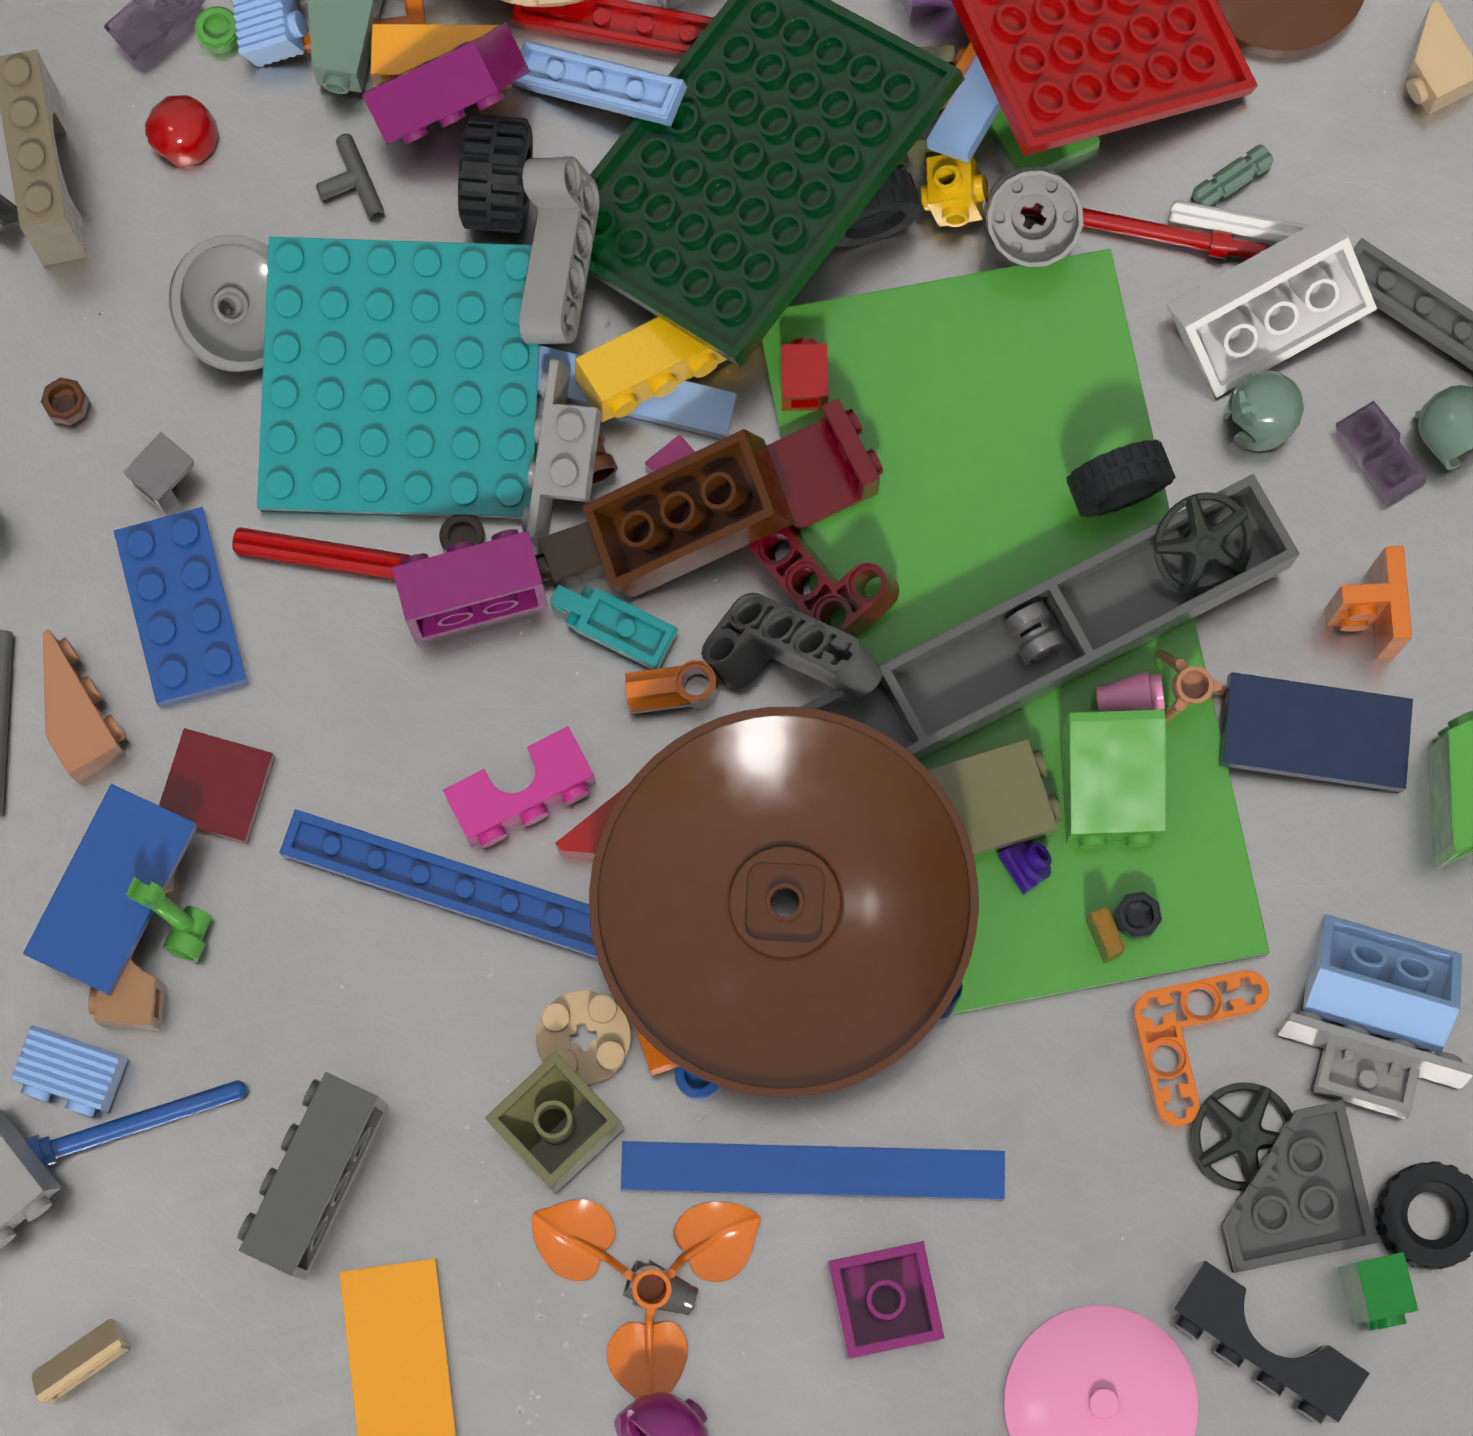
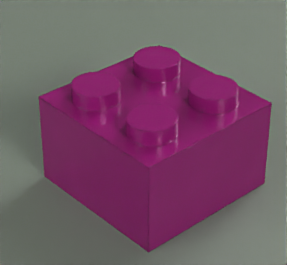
[827,1241,945,1359]

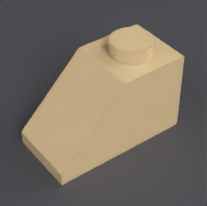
[1406,0,1473,115]

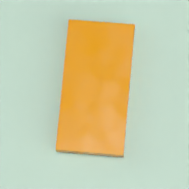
[339,1258,457,1436]

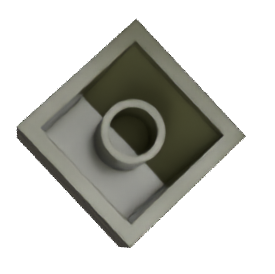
[485,1051,624,1194]

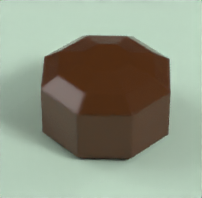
[41,377,89,426]

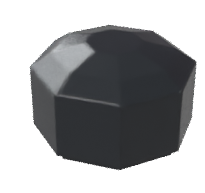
[1114,892,1162,940]

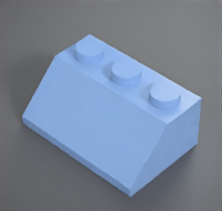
[1303,914,1462,1052]

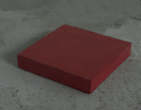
[159,728,275,844]

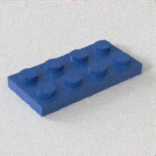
[113,507,249,707]

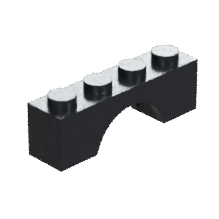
[1168,1260,1370,1425]

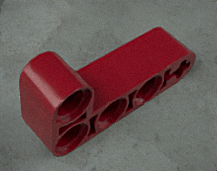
[748,525,900,638]

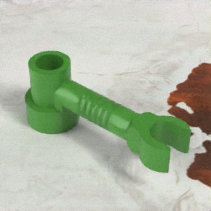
[126,877,212,962]

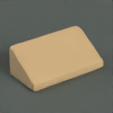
[32,1319,131,1403]

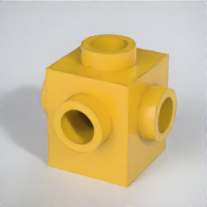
[921,155,989,227]

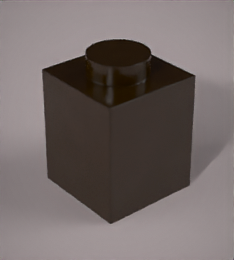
[535,521,606,589]

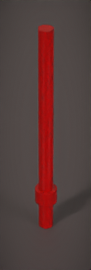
[1021,203,1266,260]

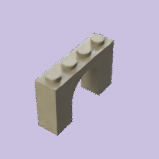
[0,49,88,266]

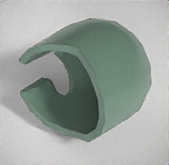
[1223,371,1304,452]
[1415,385,1473,470]

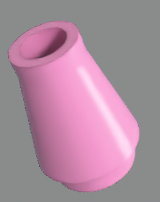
[1096,670,1165,712]

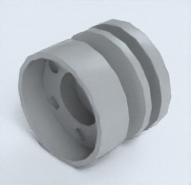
[984,165,1083,267]

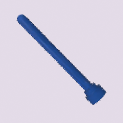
[24,1080,247,1171]

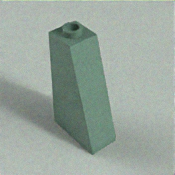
[307,0,382,94]

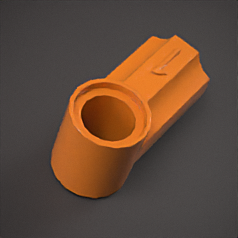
[625,660,719,714]

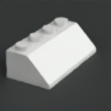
[1166,216,1377,398]

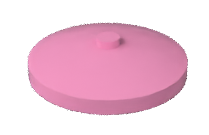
[1003,1305,1199,1436]

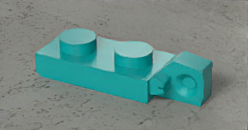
[550,584,678,669]

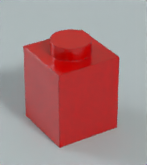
[781,338,829,411]

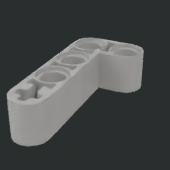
[519,156,600,345]

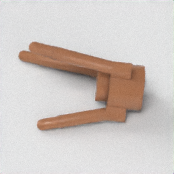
[1156,650,1225,723]

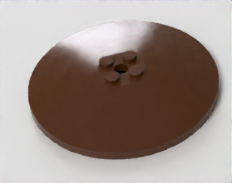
[589,707,979,1097]

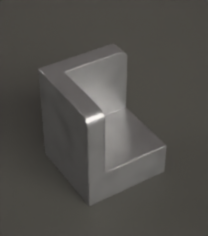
[124,432,194,513]

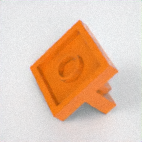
[1325,546,1412,660]

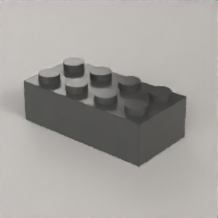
[237,1072,388,1280]

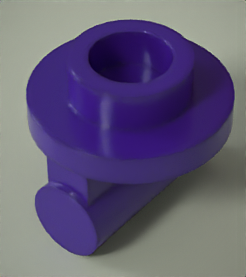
[997,839,1052,895]

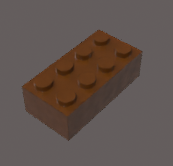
[582,429,795,598]

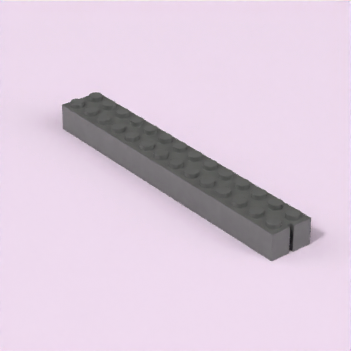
[801,474,1300,761]

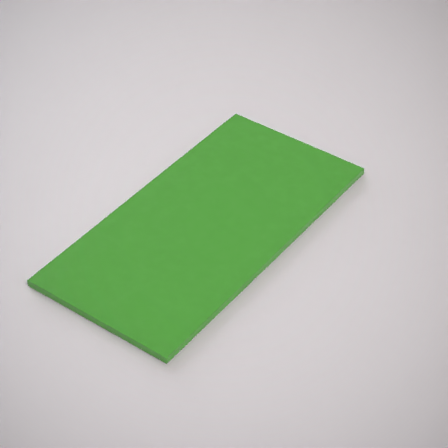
[761,248,1270,1017]

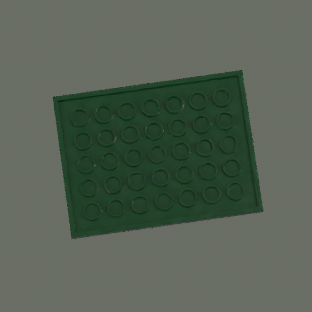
[588,0,965,367]

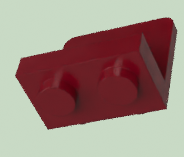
[767,398,884,530]

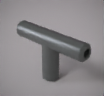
[316,133,384,218]

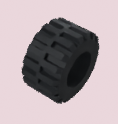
[458,114,533,233]

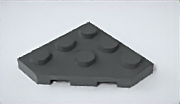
[1223,1100,1377,1272]

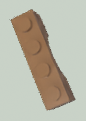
[88,874,174,1030]

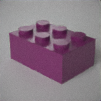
[391,529,548,642]

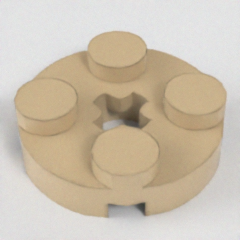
[536,990,631,1086]

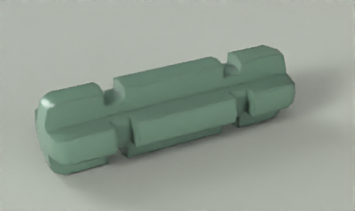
[1192,145,1274,207]

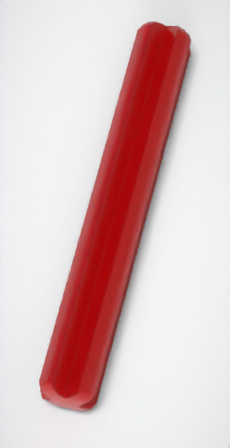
[232,527,410,579]

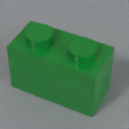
[1338,1252,1419,1331]

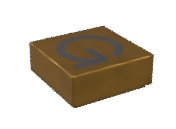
[1085,907,1125,963]

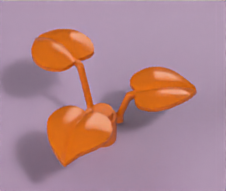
[532,1199,761,1400]

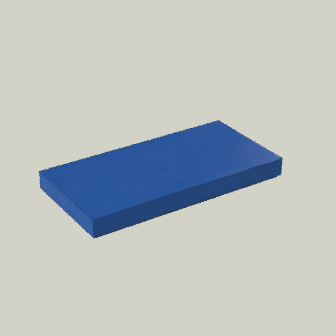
[23,784,198,996]

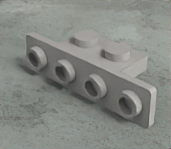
[522,359,602,546]
[1278,1011,1473,1120]

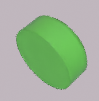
[195,6,238,54]

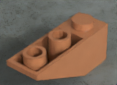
[43,629,126,783]

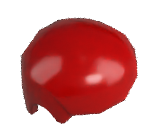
[144,95,219,167]

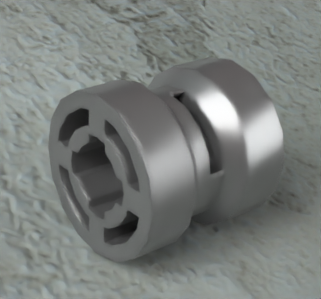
[1003,601,1066,665]

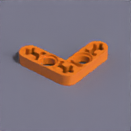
[1132,970,1269,1128]

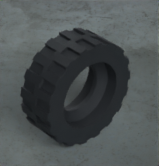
[836,169,923,247]
[1066,440,1176,517]
[1375,1161,1473,1270]

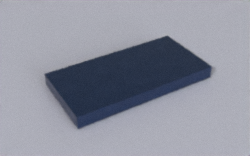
[1219,672,1413,792]

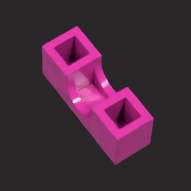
[443,726,596,848]

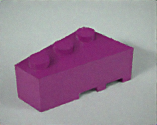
[362,22,530,145]

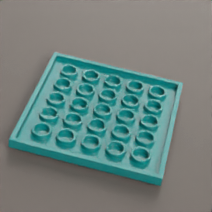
[257,236,540,519]

